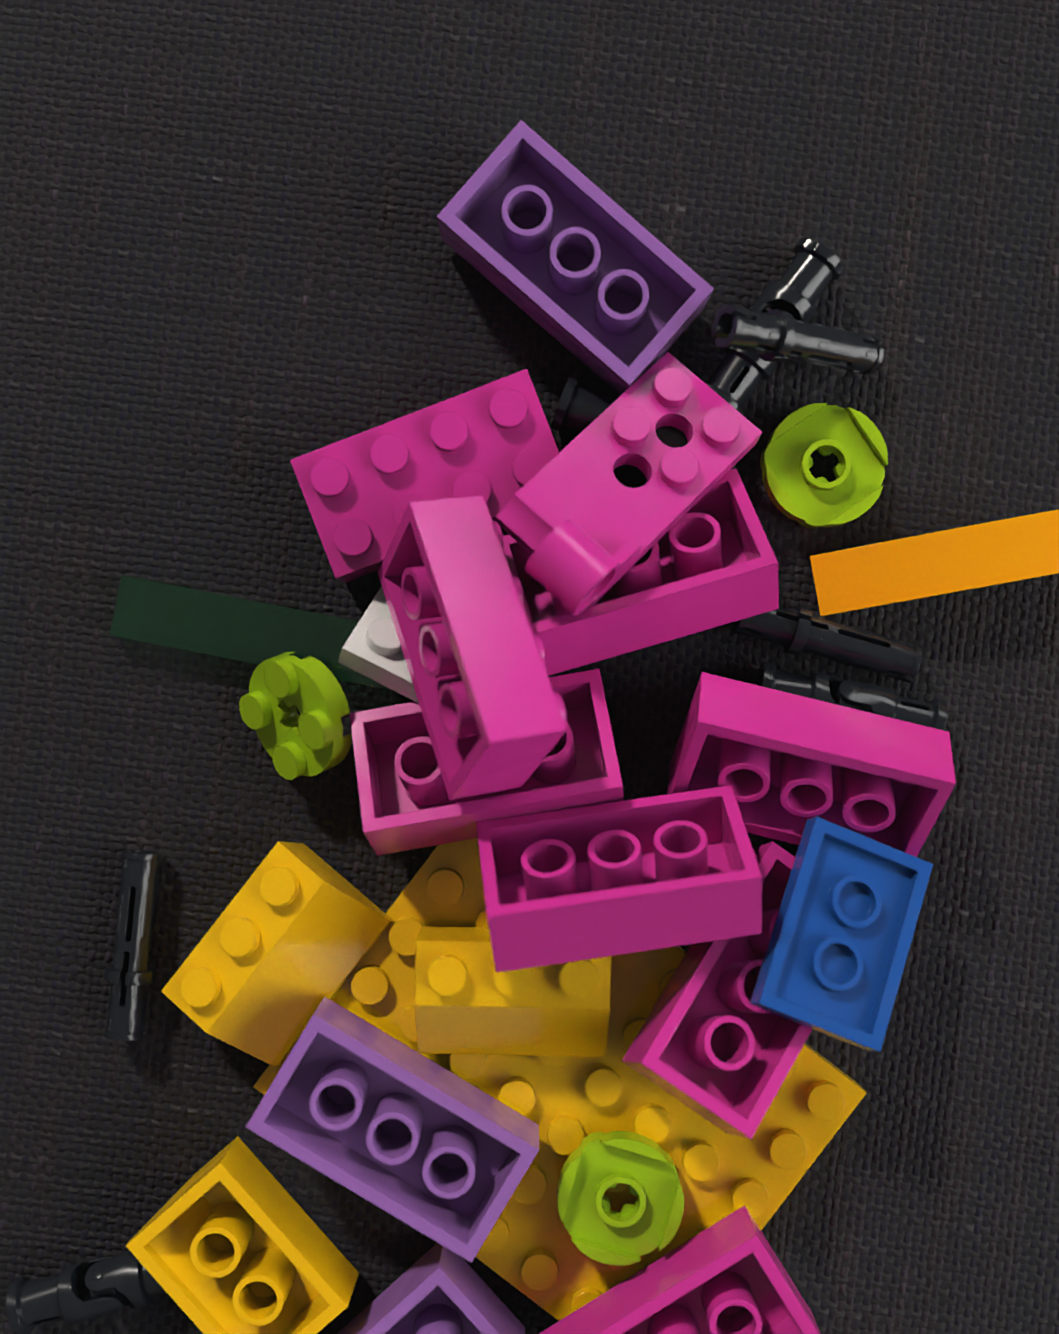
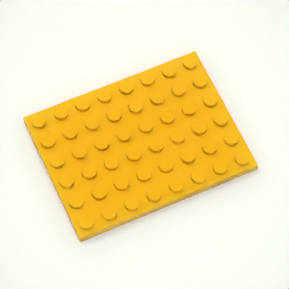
[253,838,867,1321]

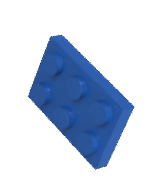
[750,816,933,1052]

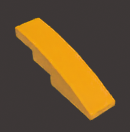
[810,509,1059,616]

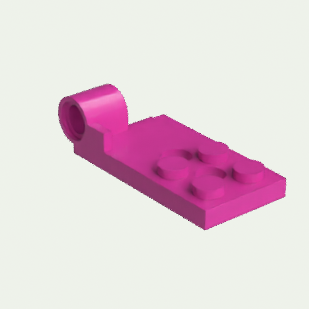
[495,352,762,616]

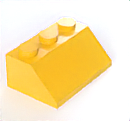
[161,841,393,1067]
[415,926,611,1057]
[126,1136,359,1334]

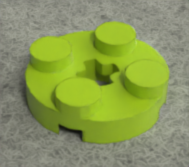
[760,403,888,528]
[239,652,352,780]
[557,1131,684,1266]

